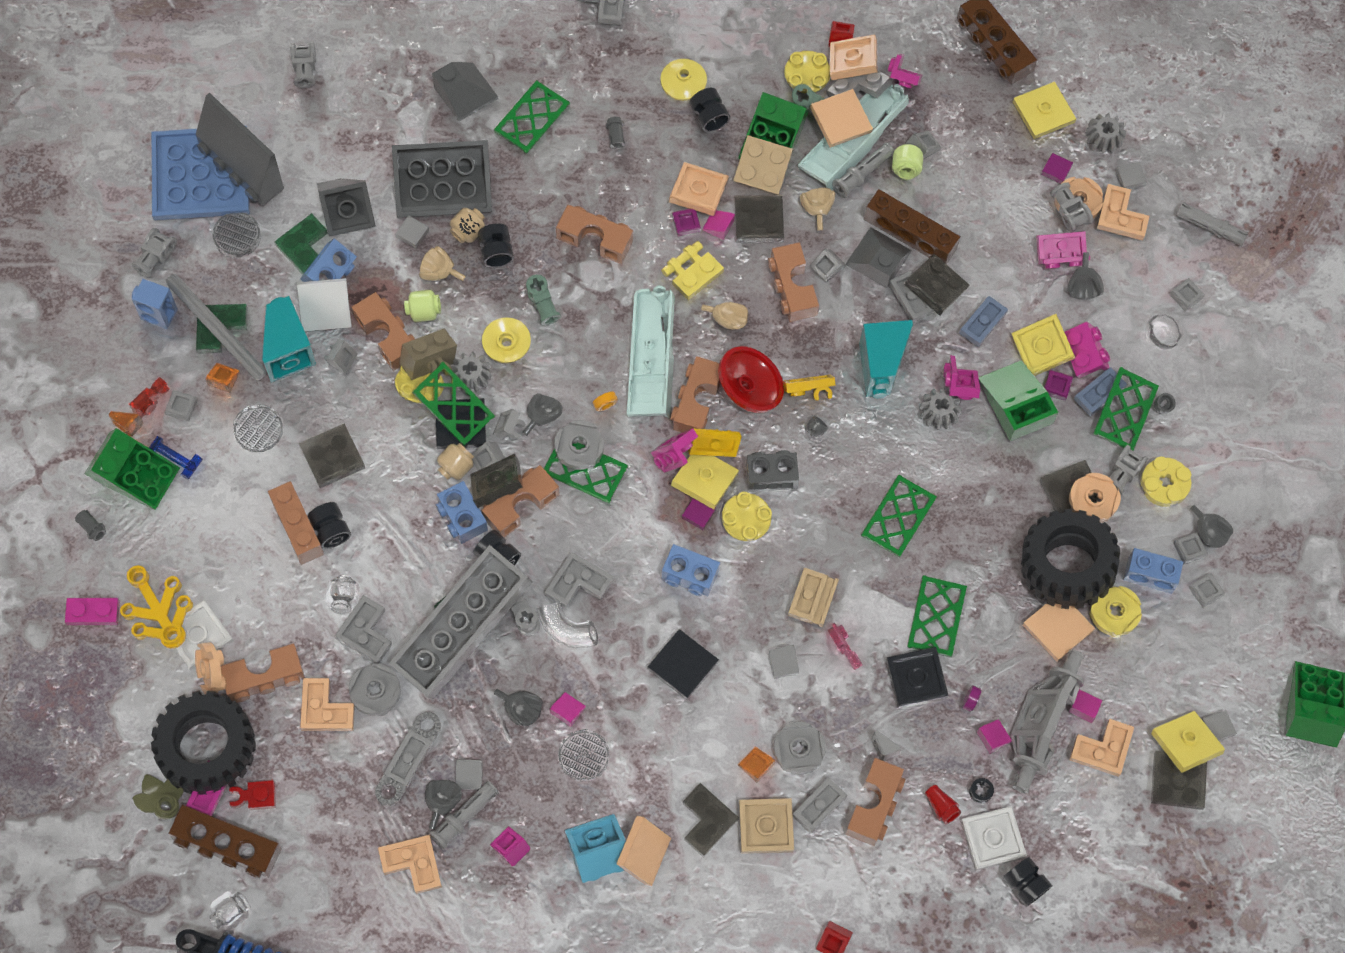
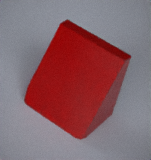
[828,21,855,47]
[816,921,853,953]

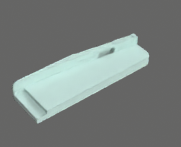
[798,84,909,190]
[627,285,675,419]

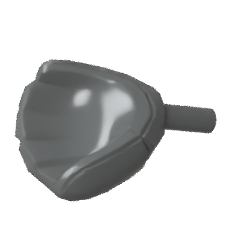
[1067,252,1104,300]
[522,393,563,436]
[1190,505,1233,548]
[494,689,543,726]
[425,780,462,830]

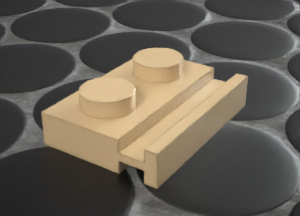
[788,568,839,628]

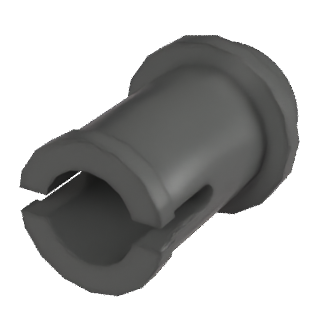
[606,117,625,149]
[75,510,106,541]

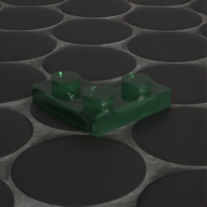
[274,213,328,275]
[196,304,248,353]

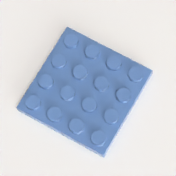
[151,126,250,220]

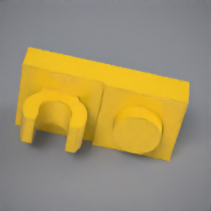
[783,374,836,401]
[688,429,742,457]

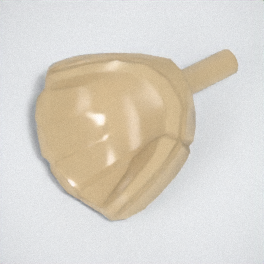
[800,188,835,231]
[419,246,466,281]
[701,302,748,330]

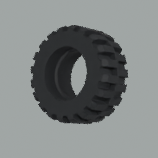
[1021,509,1120,609]
[151,691,256,795]

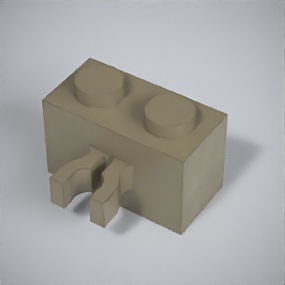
[399,328,457,380]

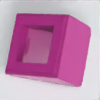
[702,210,735,240]
[1069,689,1103,723]
[550,692,586,727]
[977,719,1012,754]
[490,826,530,866]

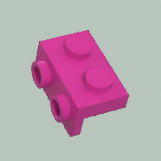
[888,54,923,88]
[1036,231,1090,269]
[1064,322,1110,378]
[943,355,980,400]

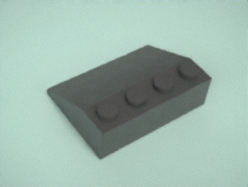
[196,92,284,206]
[392,140,492,217]

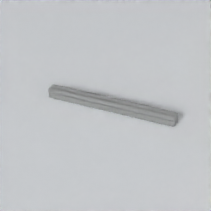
[166,274,267,381]

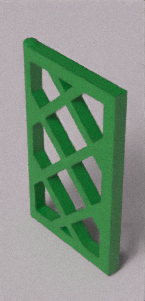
[494,80,570,154]
[412,361,495,446]
[1093,367,1159,451]
[544,443,628,504]
[861,475,937,558]
[907,575,967,658]

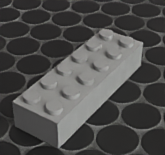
[389,545,533,699]

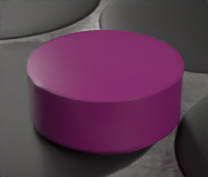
[962,685,982,712]

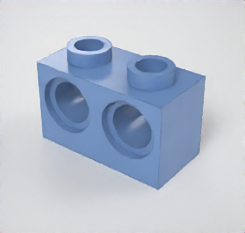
[300,238,357,282]
[132,279,178,330]
[435,481,488,544]
[661,544,720,597]
[1123,548,1184,594]

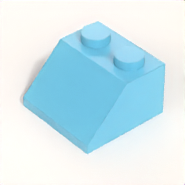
[565,814,626,883]

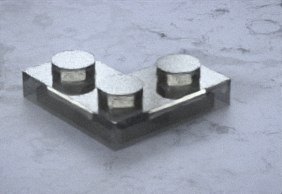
[683,783,739,858]

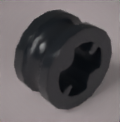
[969,778,994,804]

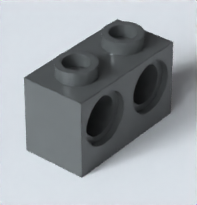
[746,450,799,492]

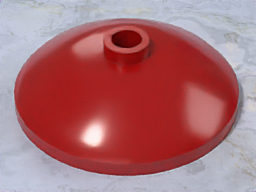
[718,346,784,413]

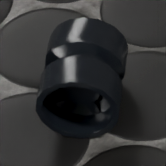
[689,87,730,132]
[478,223,514,268]
[307,502,351,549]
[473,530,521,566]
[1003,856,1053,907]

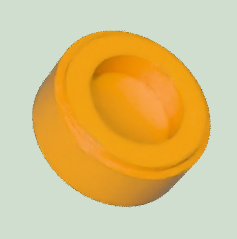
[592,391,618,412]

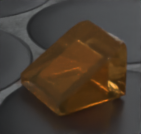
[205,363,240,393]
[109,411,143,437]
[738,747,775,783]

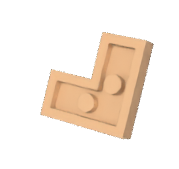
[1097,184,1149,241]
[300,678,355,731]
[1069,719,1134,777]
[378,835,442,894]

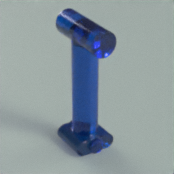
[149,436,203,480]

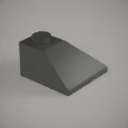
[432,62,498,121]
[317,178,376,236]
[846,227,912,288]

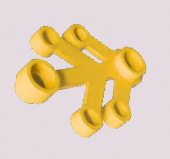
[120,565,193,649]

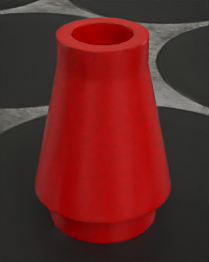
[925,785,961,824]

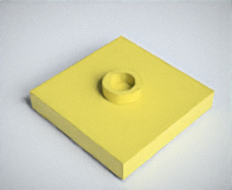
[1013,82,1076,139]
[1011,314,1075,376]
[671,455,739,509]
[1151,711,1225,773]

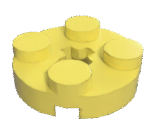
[1140,456,1192,507]
[1089,586,1142,638]

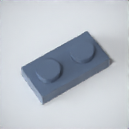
[959,296,1008,347]
[1074,367,1127,417]

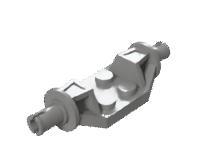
[1011,649,1084,794]

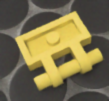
[661,241,724,301]

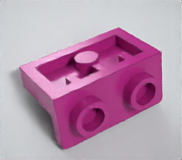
[650,429,698,473]

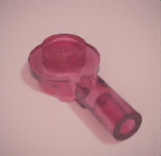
[828,623,863,670]

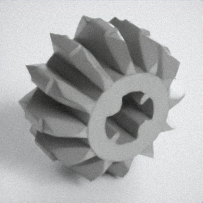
[1085,113,1126,154]
[450,352,491,393]
[919,387,962,430]

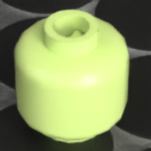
[892,144,923,180]
[404,290,441,322]

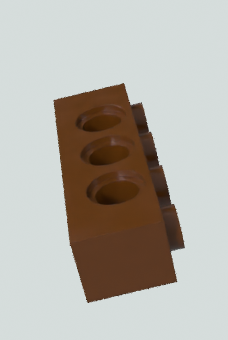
[957,0,1037,85]
[864,189,961,267]
[168,805,282,879]

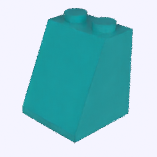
[262,296,316,383]
[859,320,913,399]

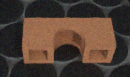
[556,204,633,264]
[768,242,819,322]
[351,292,415,372]
[670,356,721,433]
[481,465,560,538]
[268,481,324,565]
[221,643,305,702]
[845,758,906,846]

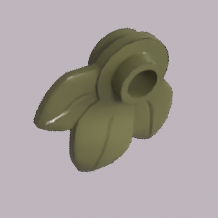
[132,774,183,820]

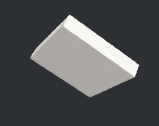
[297,278,352,331]
[170,600,233,670]
[961,806,1027,871]

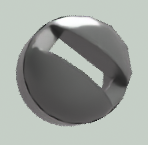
[1154,393,1176,414]
[807,415,829,437]

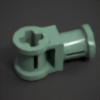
[792,84,825,109]
[526,274,561,326]

